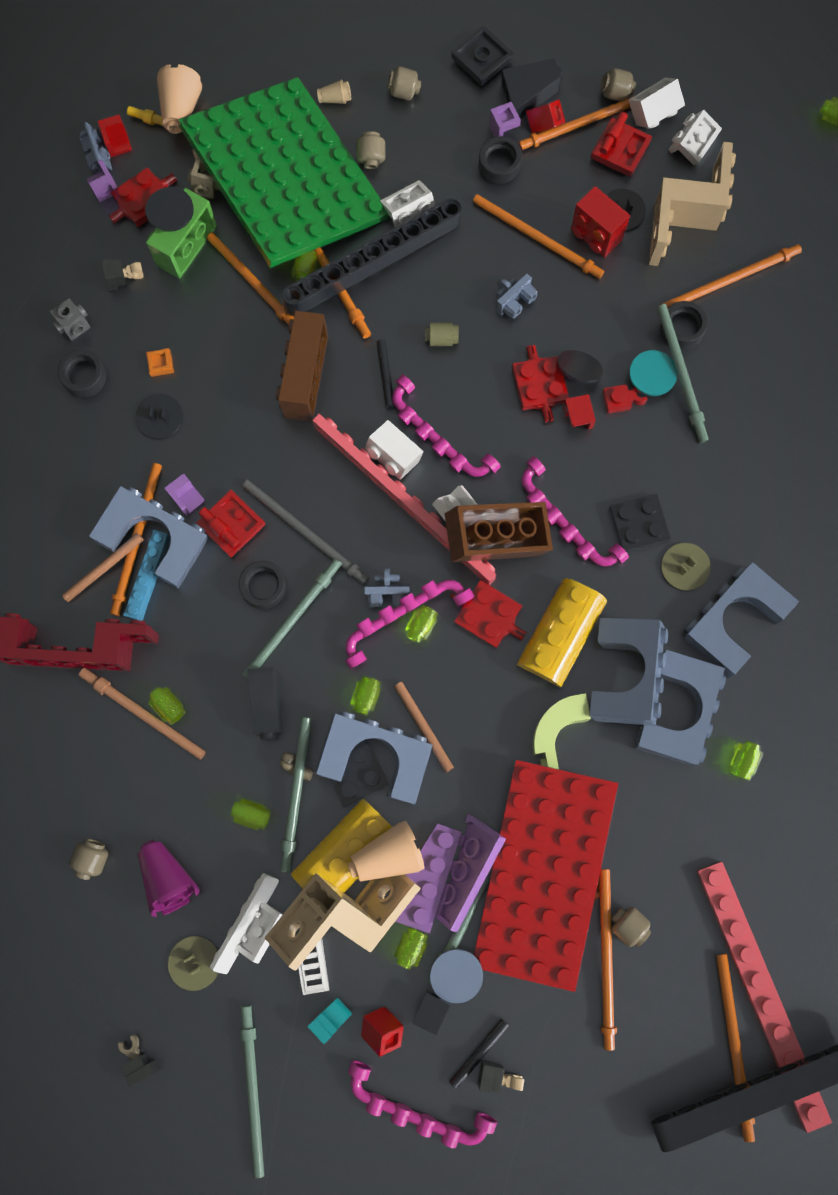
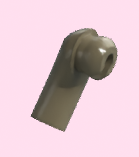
[279,752,314,781]

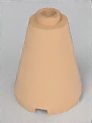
[157,64,202,134]
[347,821,424,881]

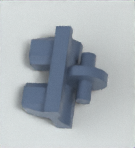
[496,274,538,319]
[365,567,410,607]

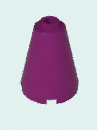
[138,840,200,917]

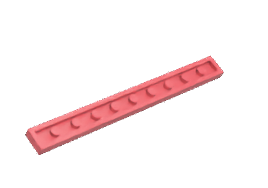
[313,414,496,585]
[696,862,832,1133]

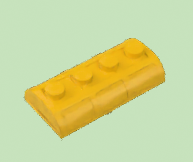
[516,578,607,688]
[291,798,392,893]

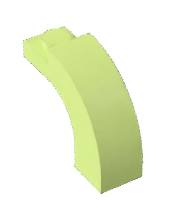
[532,693,591,769]

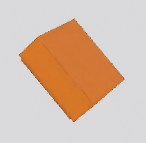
[146,348,174,377]

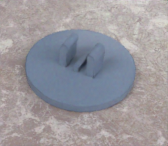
[430,949,483,1003]

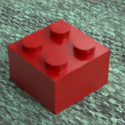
[571,186,630,258]

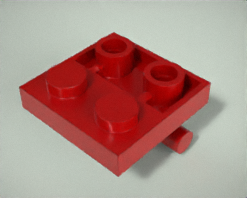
[590,112,652,177]
[196,490,266,558]

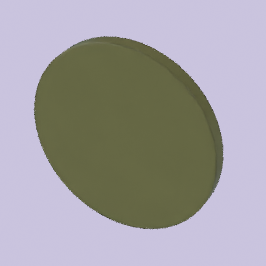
[661,543,711,591]
[168,936,219,991]

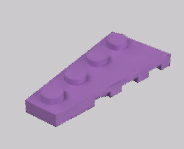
[435,814,506,932]
[395,824,462,933]

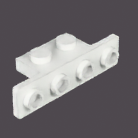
[210,873,283,974]

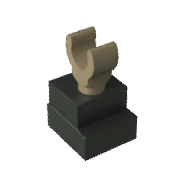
[118,1035,160,1087]

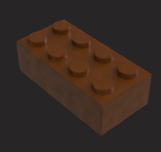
[276,311,328,422]
[444,502,553,562]

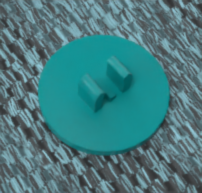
[629,350,678,396]

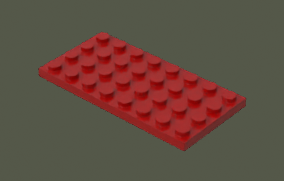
[474,760,619,992]

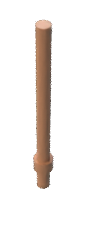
[79,668,206,760]

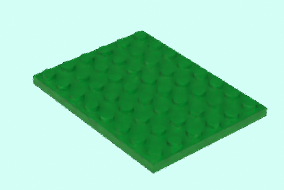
[179,77,390,268]

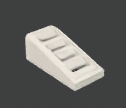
[298,938,329,995]

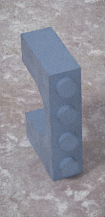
[89,486,208,589]
[683,562,799,678]
[589,618,668,726]
[634,650,726,767]
[314,711,433,805]

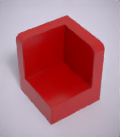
[526,99,565,133]
[98,114,132,157]
[563,394,596,430]
[361,1007,404,1057]

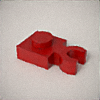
[603,384,647,414]

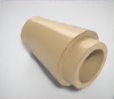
[317,80,351,104]

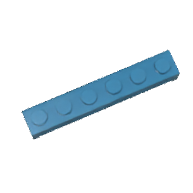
[123,530,171,621]

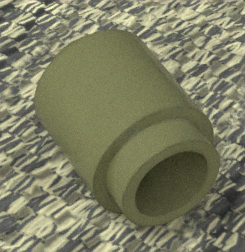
[425,322,459,346]

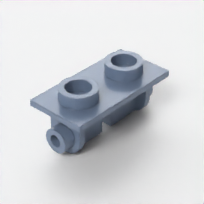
[79,122,112,173]

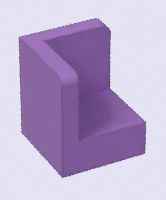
[489,102,521,137]
[87,159,117,203]
[165,473,205,516]

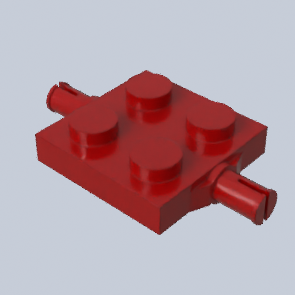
[108,167,177,227]
[511,345,569,423]
[450,580,527,648]

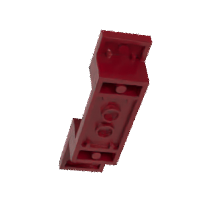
[0,613,159,672]

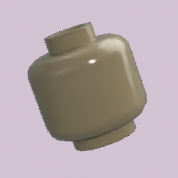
[387,66,421,101]
[600,68,636,102]
[356,132,386,169]
[69,839,108,880]
[611,907,651,947]

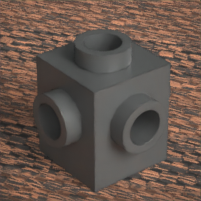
[50,298,91,340]

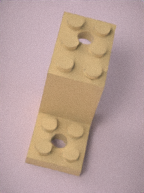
[649,142,736,266]
[265,873,421,971]

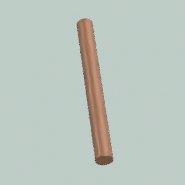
[62,533,144,602]
[394,682,454,773]

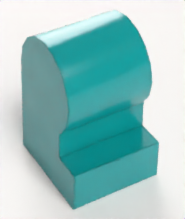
[307,997,352,1044]

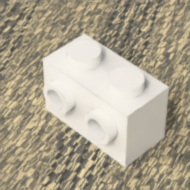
[629,78,685,129]
[365,420,424,480]

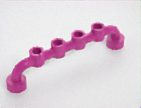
[392,374,501,477]
[522,456,629,566]
[345,580,475,669]
[348,1060,497,1148]

